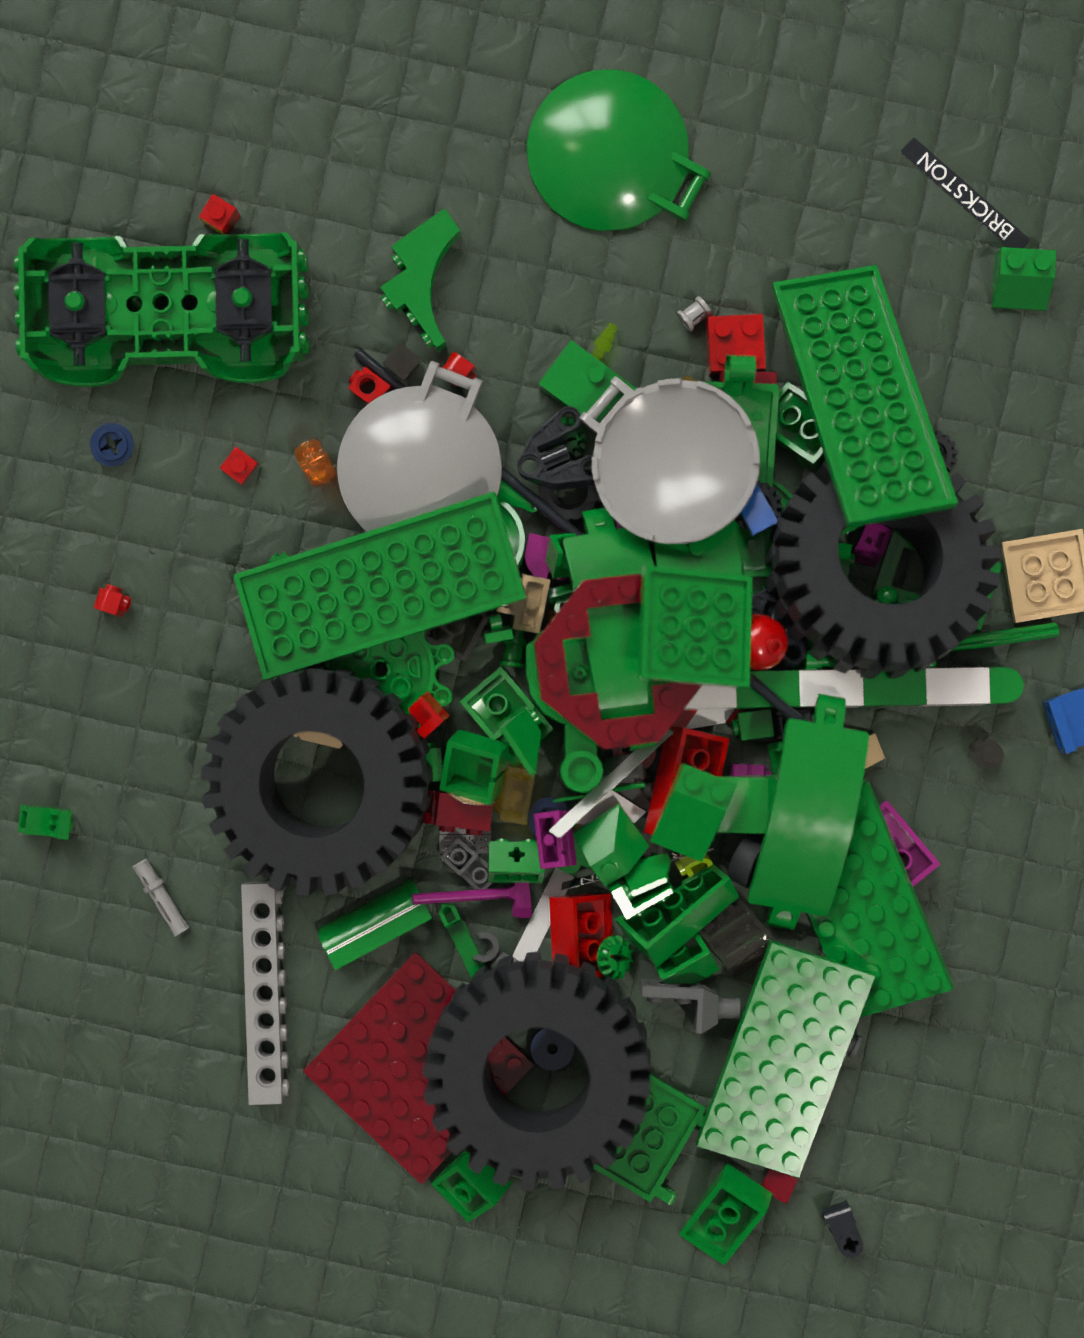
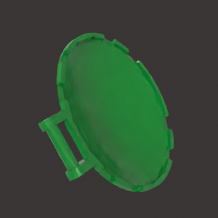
[527,69,711,232]

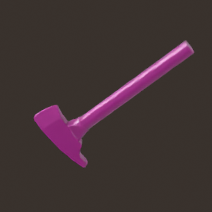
[411,883,532,918]

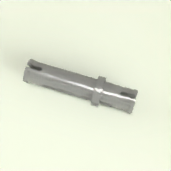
[132,858,189,937]

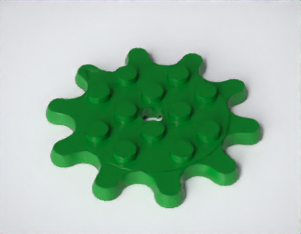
[325,631,455,737]

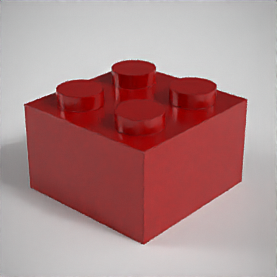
[705,314,766,377]

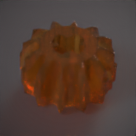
[295,439,336,487]

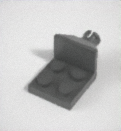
[640,978,740,1034]

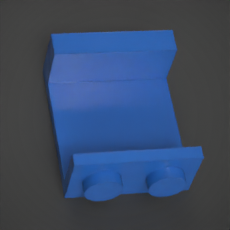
[1042,688,1084,754]

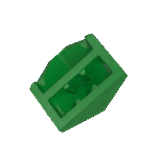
[621,853,671,897]

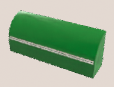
[317,878,434,970]

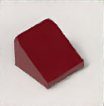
[761,1169,798,1204]

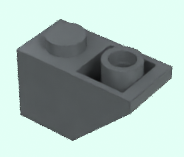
[601,754,655,810]

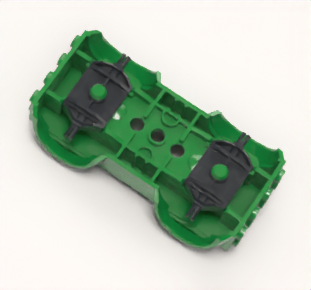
[14,232,310,387]

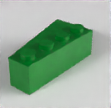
[615,864,739,967]

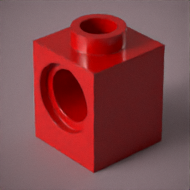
[348,366,392,405]

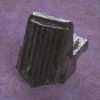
[698,900,774,977]

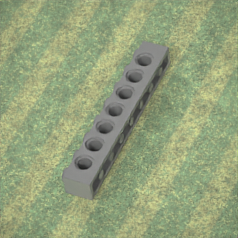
[241,881,290,1105]

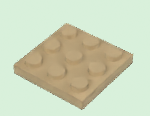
[1000,529,1084,623]

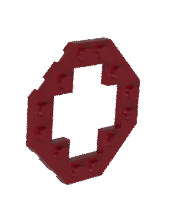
[533,574,702,749]

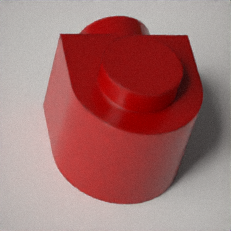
[442,352,477,387]
[93,584,132,617]

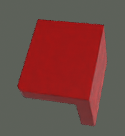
[408,691,450,738]

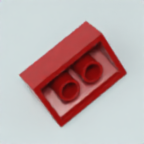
[549,893,614,978]

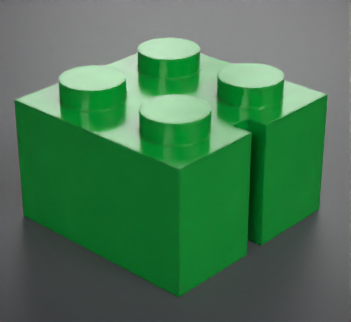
[439,729,510,806]

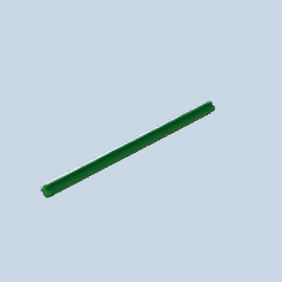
[790,623,1059,671]

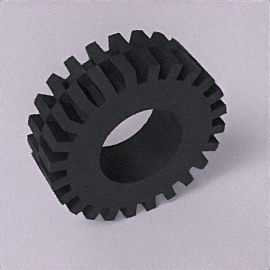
[765,462,1001,679]
[201,667,433,896]
[423,952,651,1191]

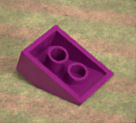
[880,800,940,886]

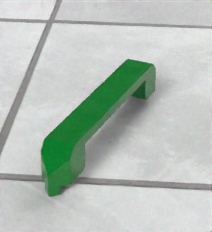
[439,903,485,979]

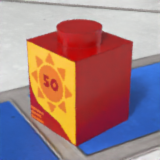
[199,194,241,234]

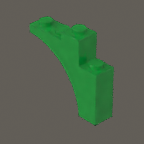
[380,208,462,352]

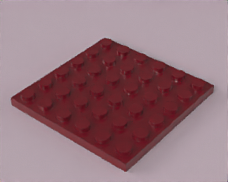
[303,951,534,1184]

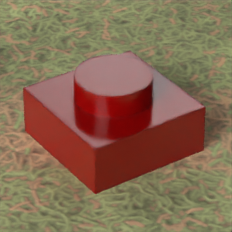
[220,447,259,485]

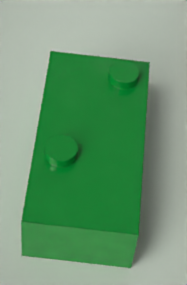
[538,340,637,424]

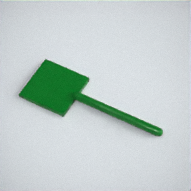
[552,782,645,803]

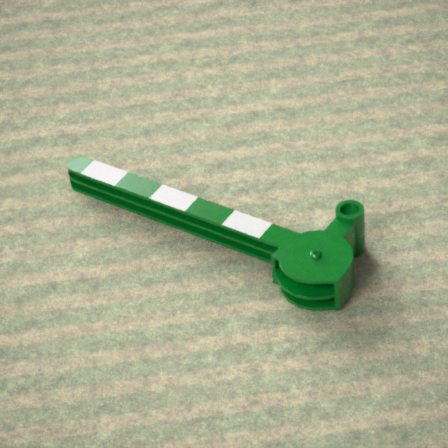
[525,630,1024,793]

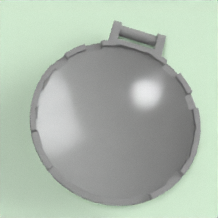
[337,361,502,532]
[579,376,760,544]

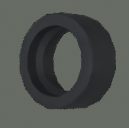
[727,833,763,888]

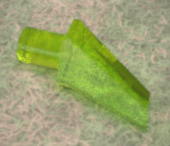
[591,323,618,361]

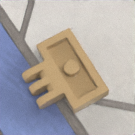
[496,574,551,634]

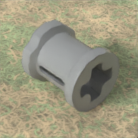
[677,296,713,332]

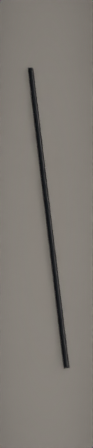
[354,348,807,721]

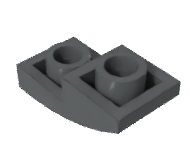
[440,837,494,890]

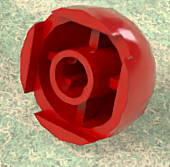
[750,614,788,670]

